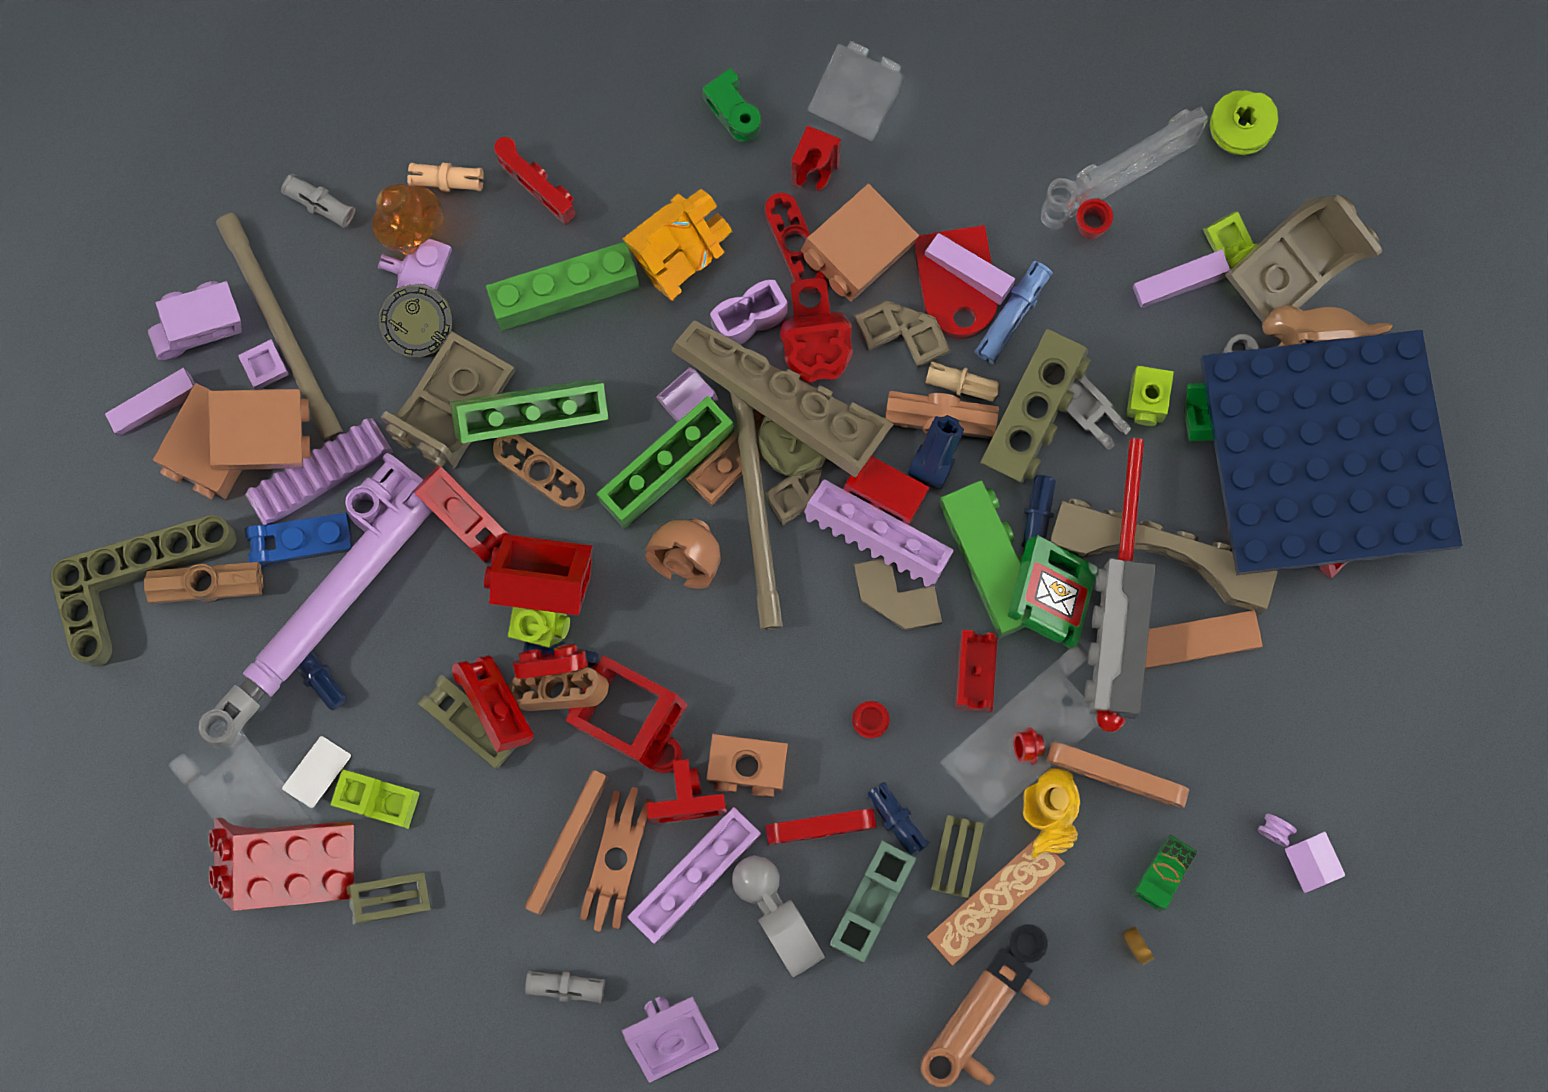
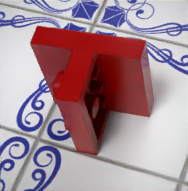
[647,759,727,824]

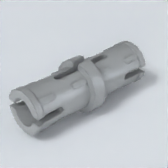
[281,173,355,228]
[525,970,605,1004]

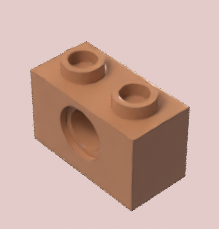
[707,734,788,797]

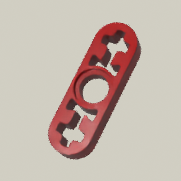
[765,193,826,293]
[765,809,877,845]

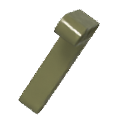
[51,515,237,667]

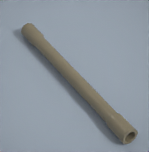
[216,213,344,443]
[730,392,783,630]

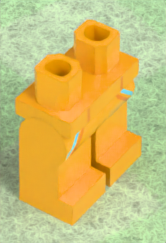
[622,189,733,301]

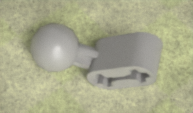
[732,856,825,978]

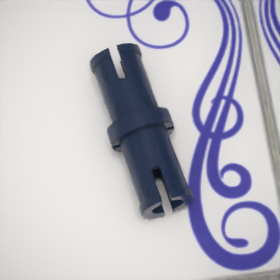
[866,782,930,856]

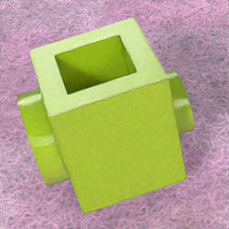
[1126,366,1174,426]
[508,607,570,648]

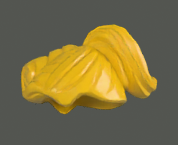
[1023,768,1080,858]

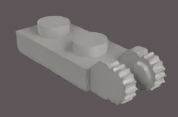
[1044,366,1131,451]

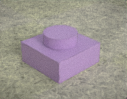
[238,340,289,390]

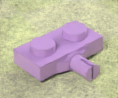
[378,234,452,290]

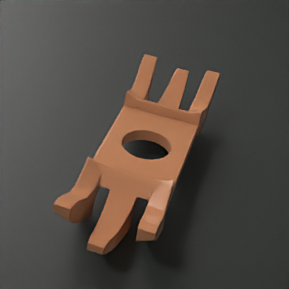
[580,787,653,932]

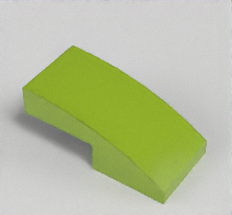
[1202,212,1258,270]
[331,769,420,829]

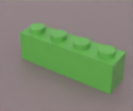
[486,242,640,331]
[450,379,608,443]
[597,396,734,529]
[939,480,1028,638]

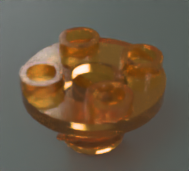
[372,184,445,255]

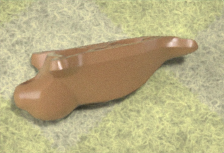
[1262,305,1392,346]

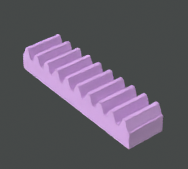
[245,418,393,525]
[804,479,954,587]
[627,807,761,944]

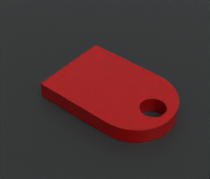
[913,225,997,339]

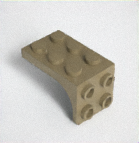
[1225,195,1383,323]
[381,331,516,469]

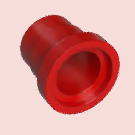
[1076,199,1113,239]

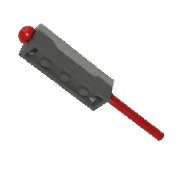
[1084,438,1155,732]

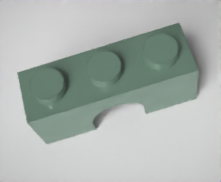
[829,841,917,963]

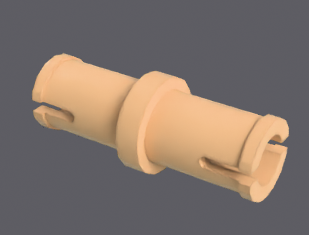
[408,162,484,192]

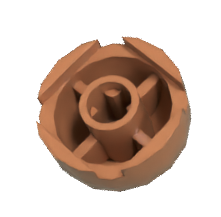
[645,519,721,589]

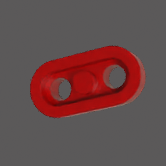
[513,644,588,679]

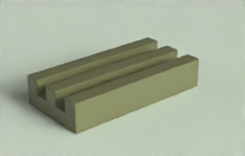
[930,815,984,899]
[347,872,431,925]

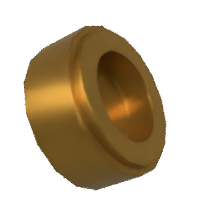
[1123,926,1154,965]

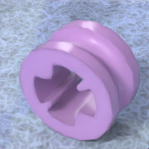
[1257,813,1297,847]

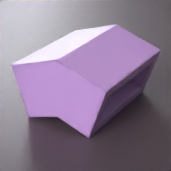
[656,367,718,422]
[1284,832,1346,893]

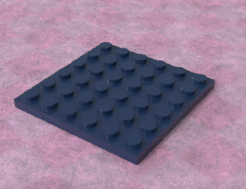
[1200,330,1463,576]

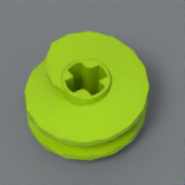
[1209,90,1279,155]

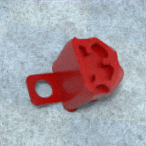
[780,277,853,383]

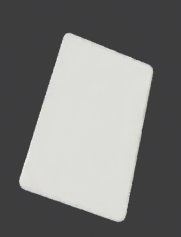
[282,736,351,808]

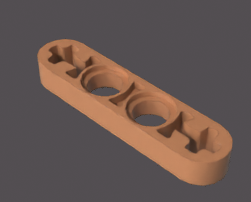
[1046,742,1190,808]

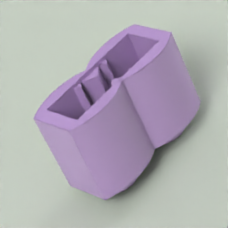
[710,280,788,345]

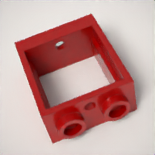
[484,534,593,616]
[565,655,688,770]

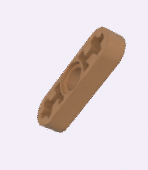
[493,434,587,510]
[508,668,608,711]

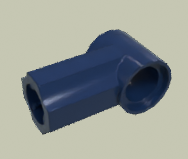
[908,415,964,489]

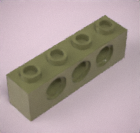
[980,329,1091,484]

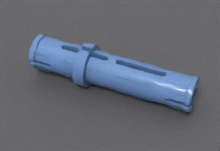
[974,261,1053,364]

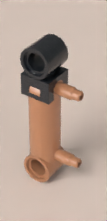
[920,924,1051,1087]

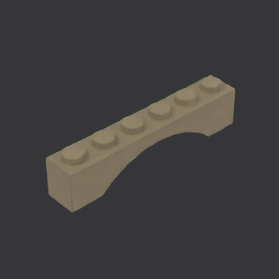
[1049,499,1278,614]

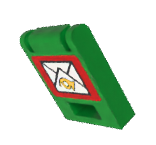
[1008,535,1098,649]

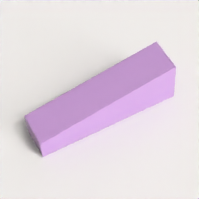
[925,233,1015,305]
[1133,250,1230,308]
[105,367,195,436]

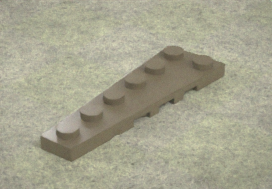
[671,320,893,478]

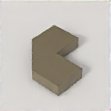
[854,300,952,367]
[764,463,824,526]
[854,558,942,631]

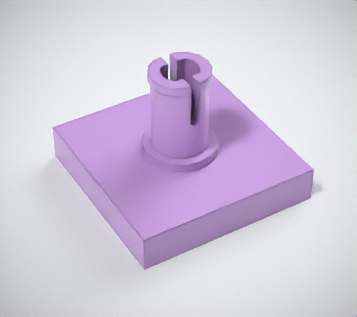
[622,997,719,1083]

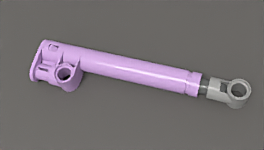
[198,453,432,749]

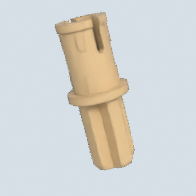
[925,361,1000,401]

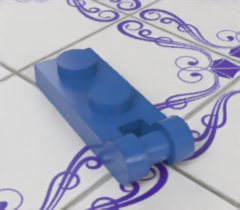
[244,513,353,566]

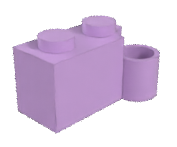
[148,281,242,360]

